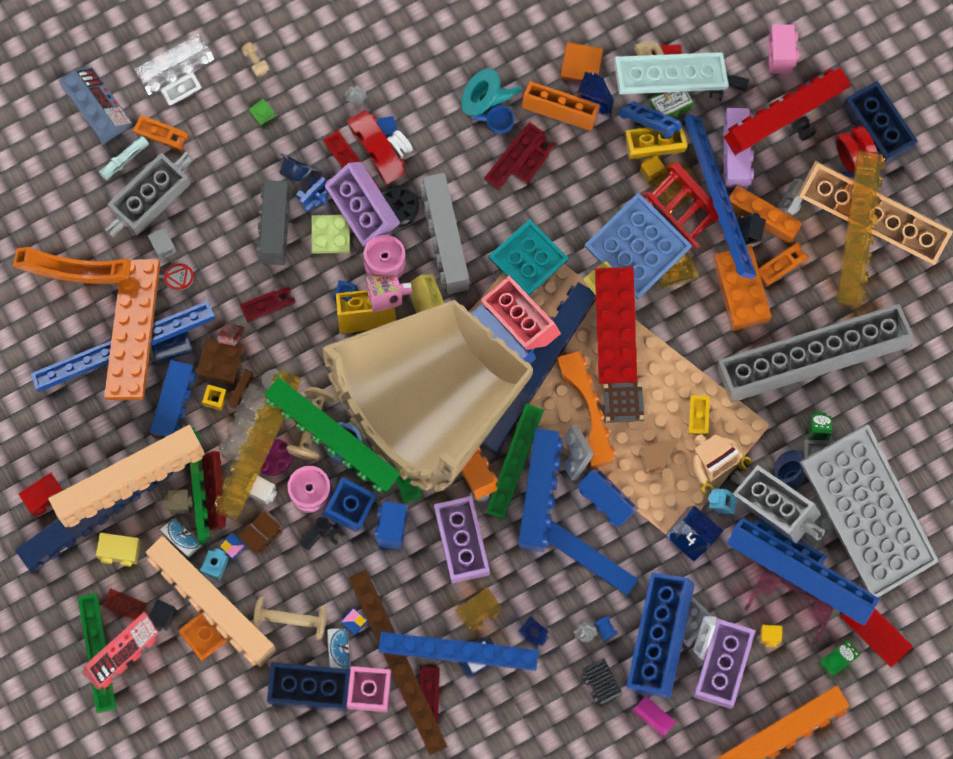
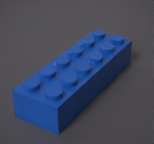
[518,428,563,552]
[626,572,695,699]

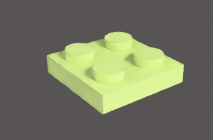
[312,215,350,254]

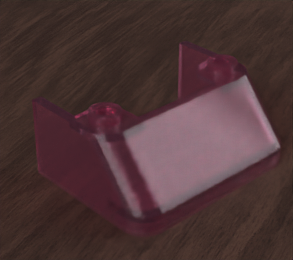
[744,567,834,646]

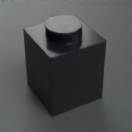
[148,599,177,632]

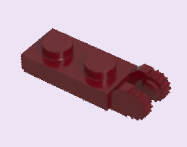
[512,135,557,185]
[240,287,296,323]

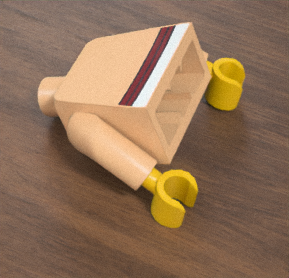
[693,434,752,495]

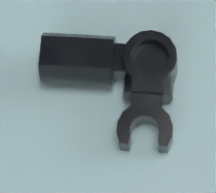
[709,72,749,101]
[299,517,345,551]

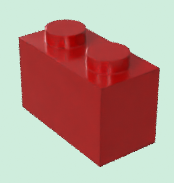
[18,472,63,516]

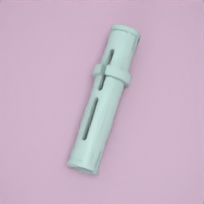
[99,135,149,180]

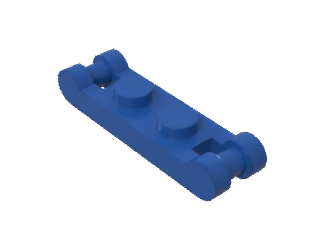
[618,101,682,138]

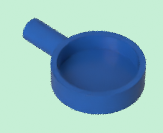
[472,105,514,134]

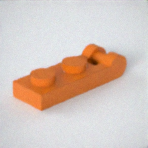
[133,115,189,152]
[758,243,810,287]

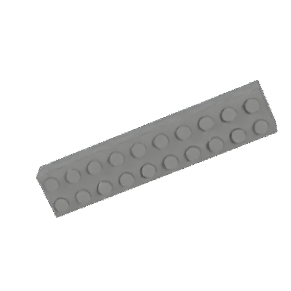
[718,304,914,403]

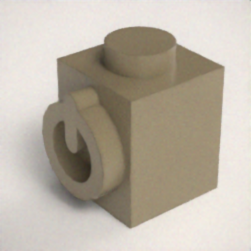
[164,490,193,515]

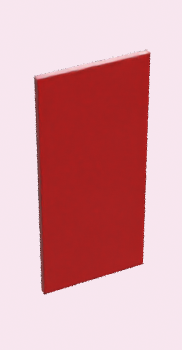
[841,609,913,668]

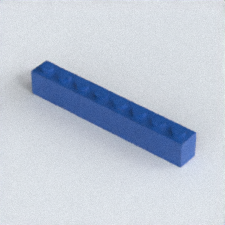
[727,518,880,625]

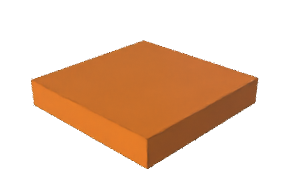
[560,42,603,85]
[178,611,230,661]

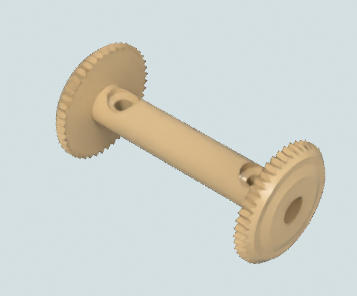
[287,387,337,461]
[253,597,327,640]

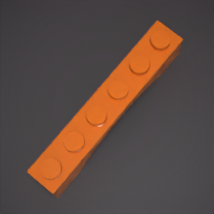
[557,351,616,469]

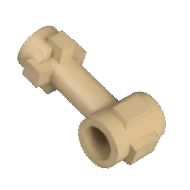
[242,43,269,77]

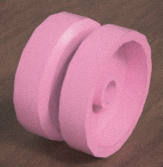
[364,235,405,279]
[288,466,332,513]

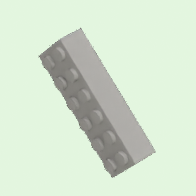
[420,173,469,295]

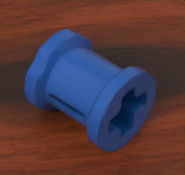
[594,616,618,641]

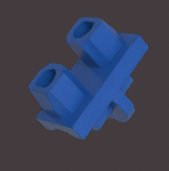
[296,176,329,213]

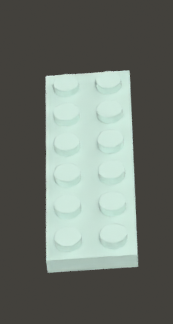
[614,52,729,94]

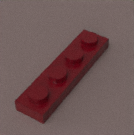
[484,122,544,191]
[202,451,226,531]

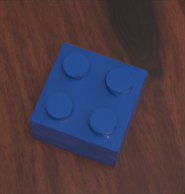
[322,477,377,533]
[374,501,408,550]

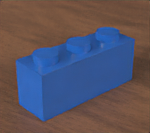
[577,468,639,527]

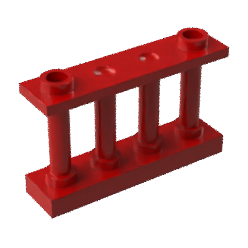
[641,162,719,249]

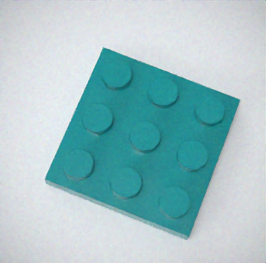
[488,219,569,296]

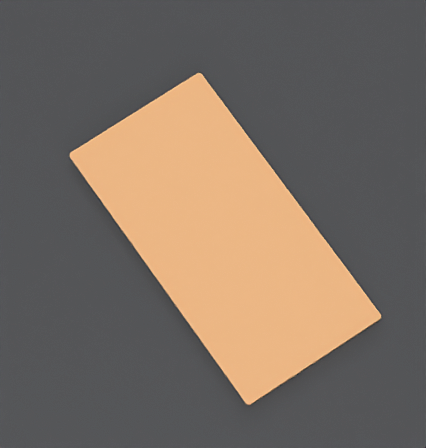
[469,264,769,541]

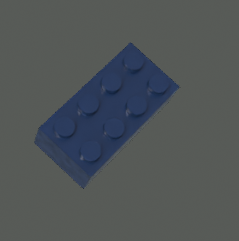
[843,81,918,167]
[267,662,351,712]

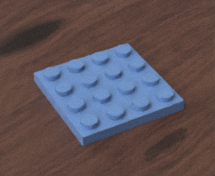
[584,192,692,300]

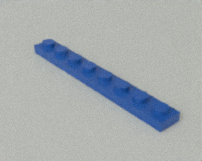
[378,632,539,671]

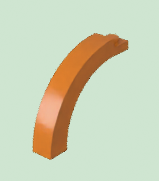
[13,247,131,284]

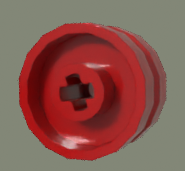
[835,126,878,174]

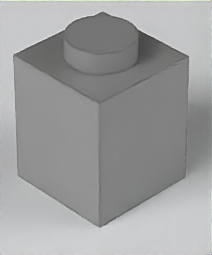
[148,227,177,260]

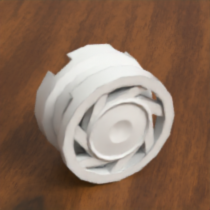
[387,130,413,159]

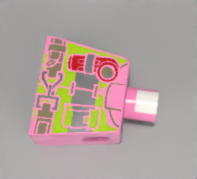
[366,275,412,312]

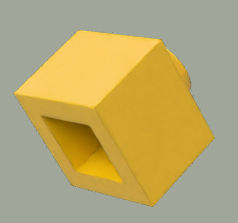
[640,155,665,183]
[202,385,228,411]
[760,625,783,648]

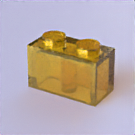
[455,588,501,632]

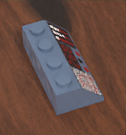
[59,67,133,145]

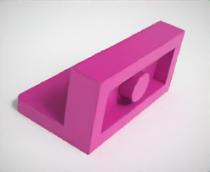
[632,696,676,737]

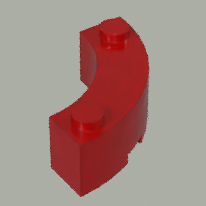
[346,110,406,184]

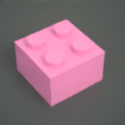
[768,25,799,74]
[347,666,391,713]

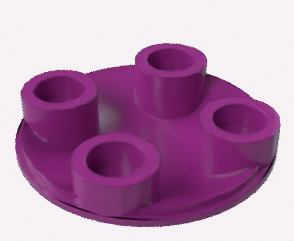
[254,438,293,476]

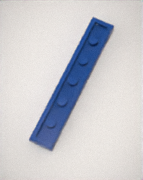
[547,521,639,596]

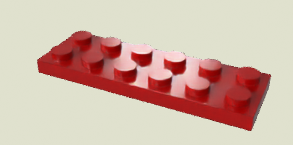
[595,267,637,384]

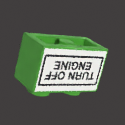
[649,91,694,118]

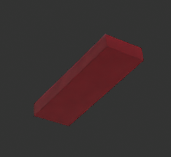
[419,666,440,724]

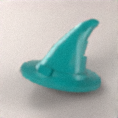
[461,69,522,116]

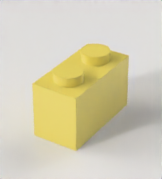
[96,533,141,567]

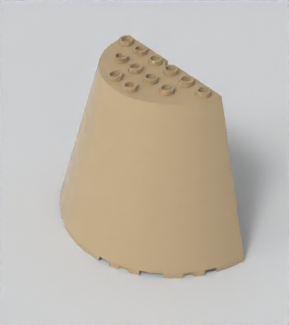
[323,300,533,492]

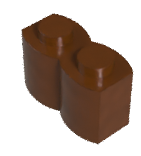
[239,510,284,556]

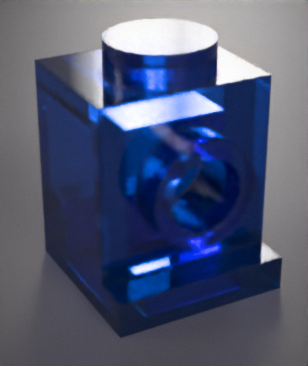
[518,616,549,649]

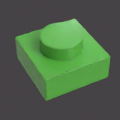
[249,99,275,126]

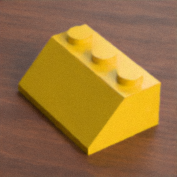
[625,127,687,159]
[336,290,396,334]

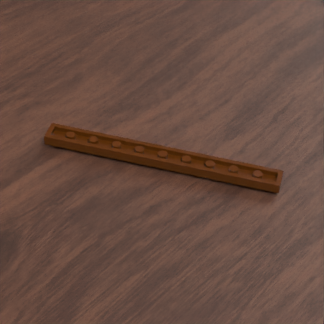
[348,569,448,756]

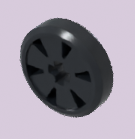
[382,186,419,227]

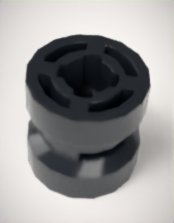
[791,116,817,142]

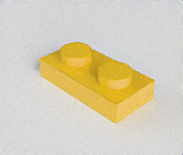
[688,395,710,436]

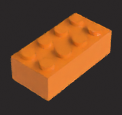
[713,246,772,331]

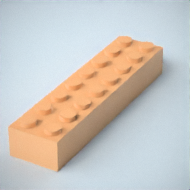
[798,161,953,265]
[48,425,205,527]
[145,536,277,667]

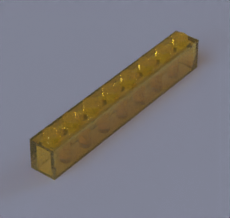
[836,150,885,306]
[214,369,302,521]

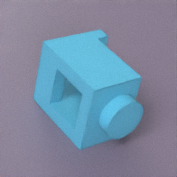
[708,489,737,514]
[200,548,229,581]

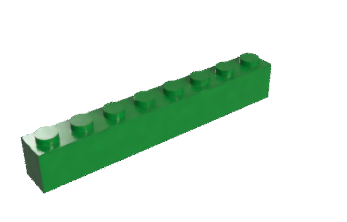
[264,376,401,494]

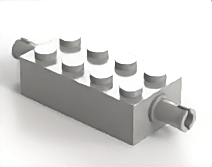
[104,152,194,238]
[731,465,825,544]

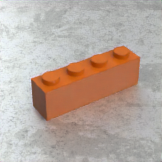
[522,81,600,131]
[729,185,802,245]
[461,446,498,500]

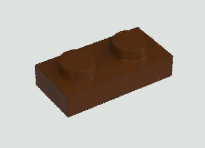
[227,369,254,410]

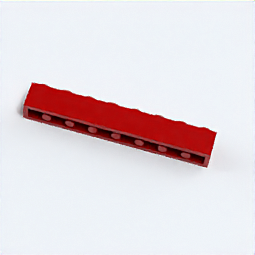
[723,67,852,156]

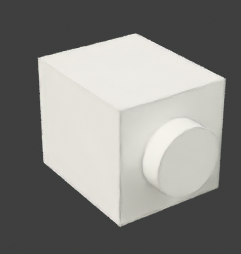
[245,474,277,505]

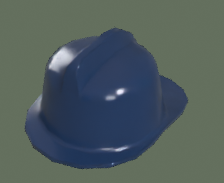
[279,153,323,182]
[775,450,806,491]

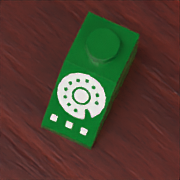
[808,412,833,441]
[817,640,861,679]

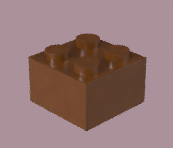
[196,337,245,387]

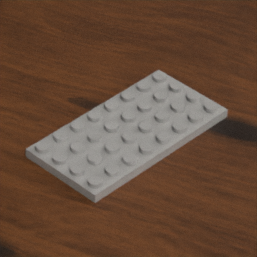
[800,424,939,597]

